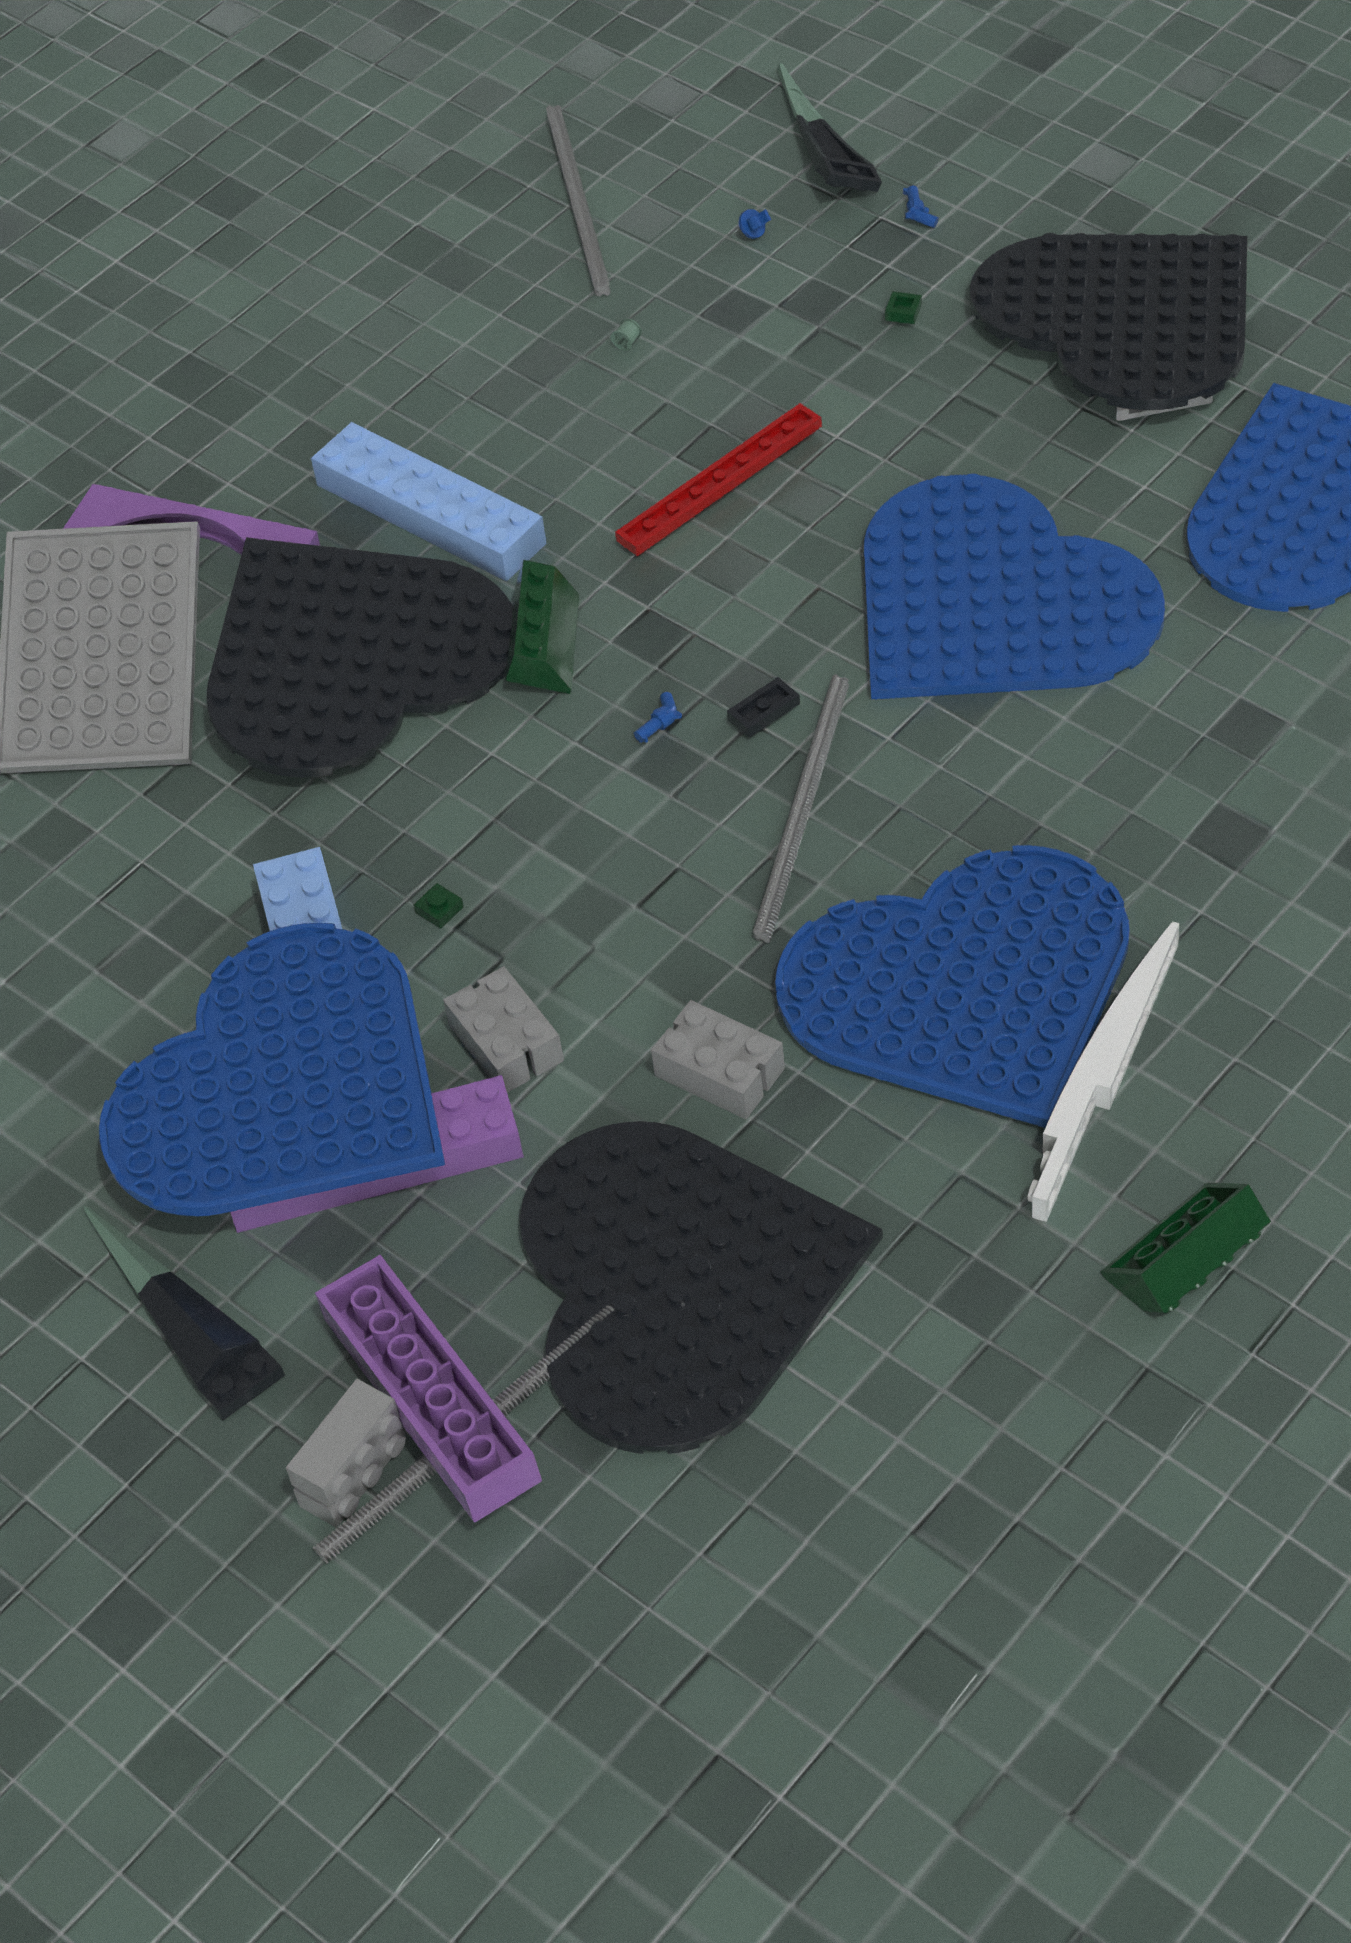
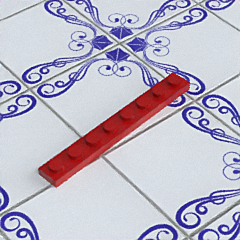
[615,403,822,556]

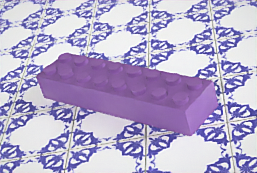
[230,1075,524,1233]
[315,1255,542,1523]

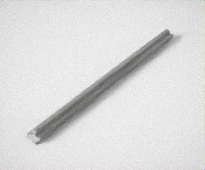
[546,105,611,297]
[752,674,849,943]
[313,1306,614,1564]

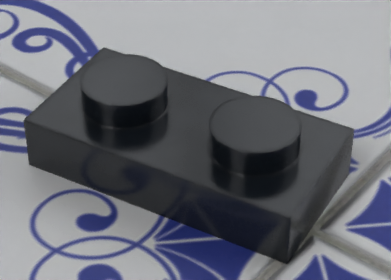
[727,677,800,738]

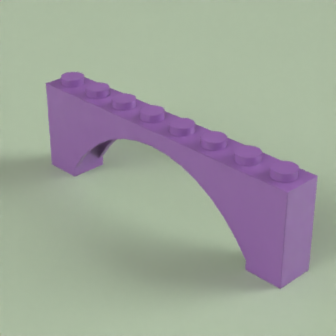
[63,484,320,555]

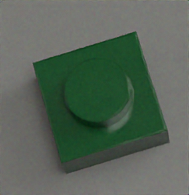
[885,291,922,324]
[413,883,464,929]

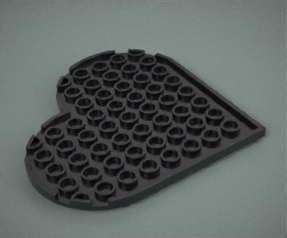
[970,233,1247,410]
[207,537,513,778]
[520,1121,883,1454]

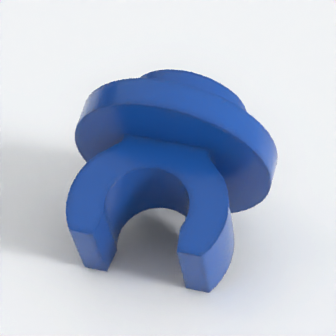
[739,209,771,239]

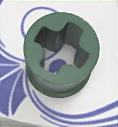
[610,318,642,351]

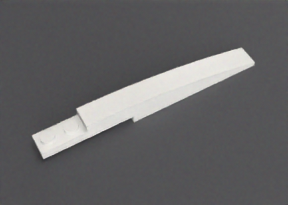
[1028,921,1179,1222]

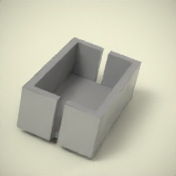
[443,966,564,1093]
[651,1000,785,1120]
[286,1379,406,1528]

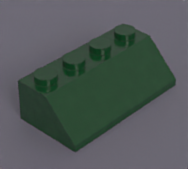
[506,560,579,694]
[1100,1183,1271,1314]

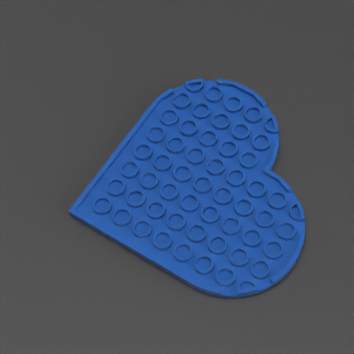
[1187,383,1351,612]
[864,474,1165,700]
[775,845,1129,1128]
[99,923,446,1216]

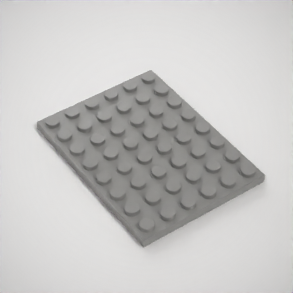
[0,521,200,773]

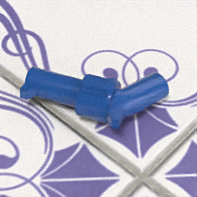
[903,185,939,228]
[634,692,682,743]

